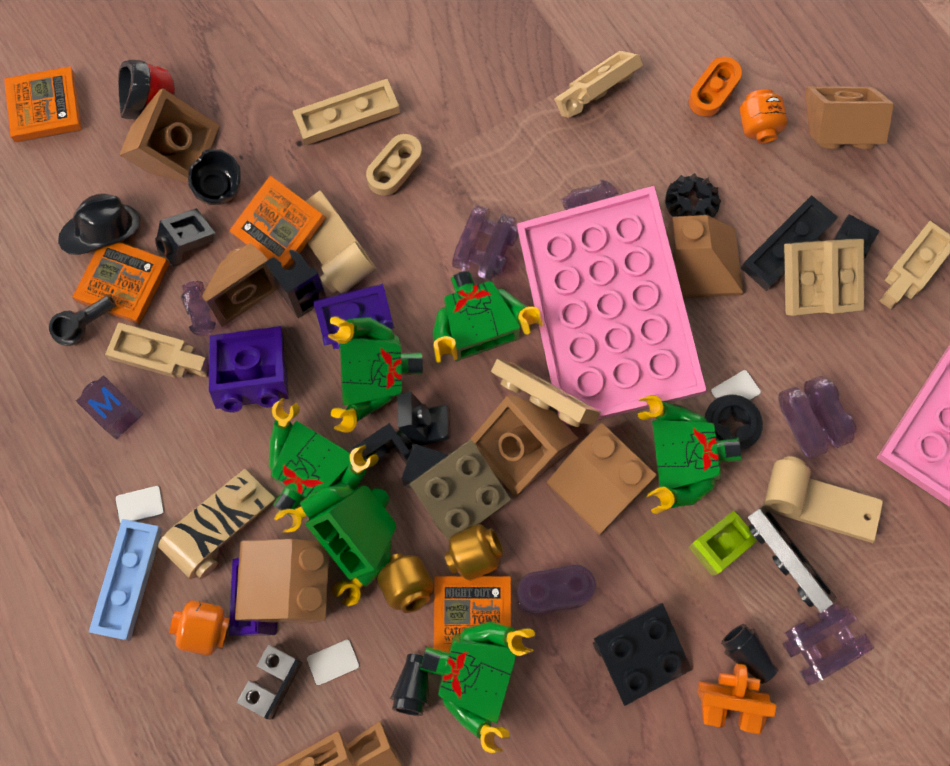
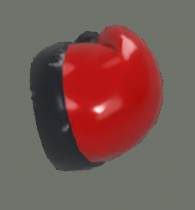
[118,60,175,120]

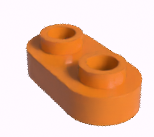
[688,56,742,117]

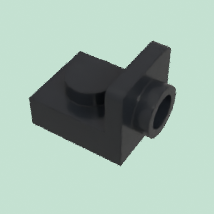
[155,208,215,266]
[833,214,879,259]
[398,392,451,446]
[352,423,413,466]

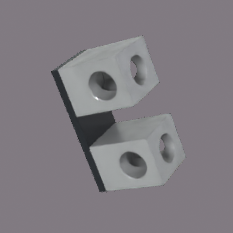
[236,645,303,720]

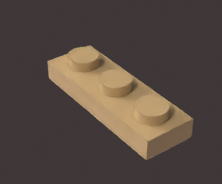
[292,78,400,146]
[491,359,601,427]

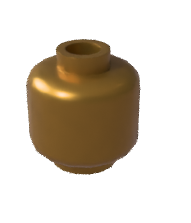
[445,524,504,581]
[377,553,434,613]

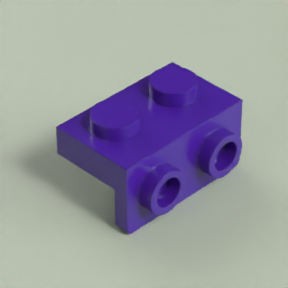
[313,283,395,349]

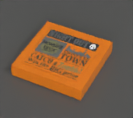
[4,66,82,142]
[229,175,326,270]
[72,242,170,325]
[434,576,511,653]

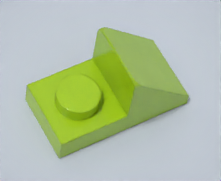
[688,510,757,576]

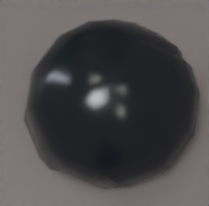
[188,149,241,205]

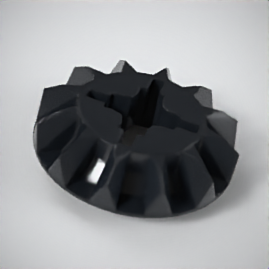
[665,173,721,218]
[705,394,763,451]

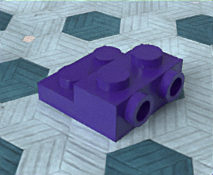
[209,326,289,413]

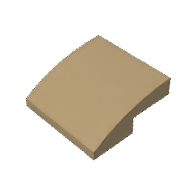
[784,239,864,316]

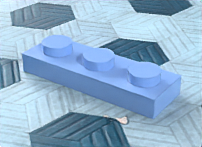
[89,519,162,641]

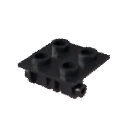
[592,603,692,706]

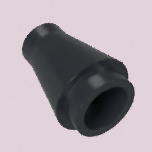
[721,624,778,684]
[390,654,429,716]

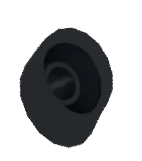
[58,193,140,255]

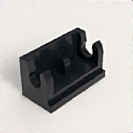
[265,250,326,318]

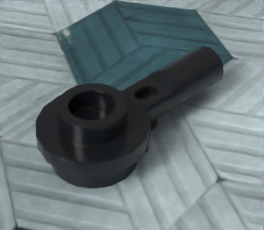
[49,294,117,346]

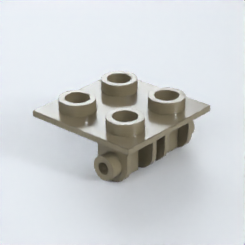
[410,439,511,541]

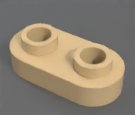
[366,134,422,196]

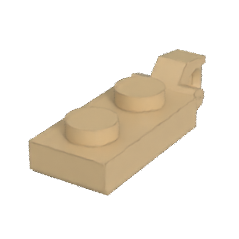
[554,51,643,118]
[879,221,950,309]
[105,323,209,379]

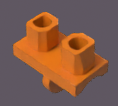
[697,664,776,734]

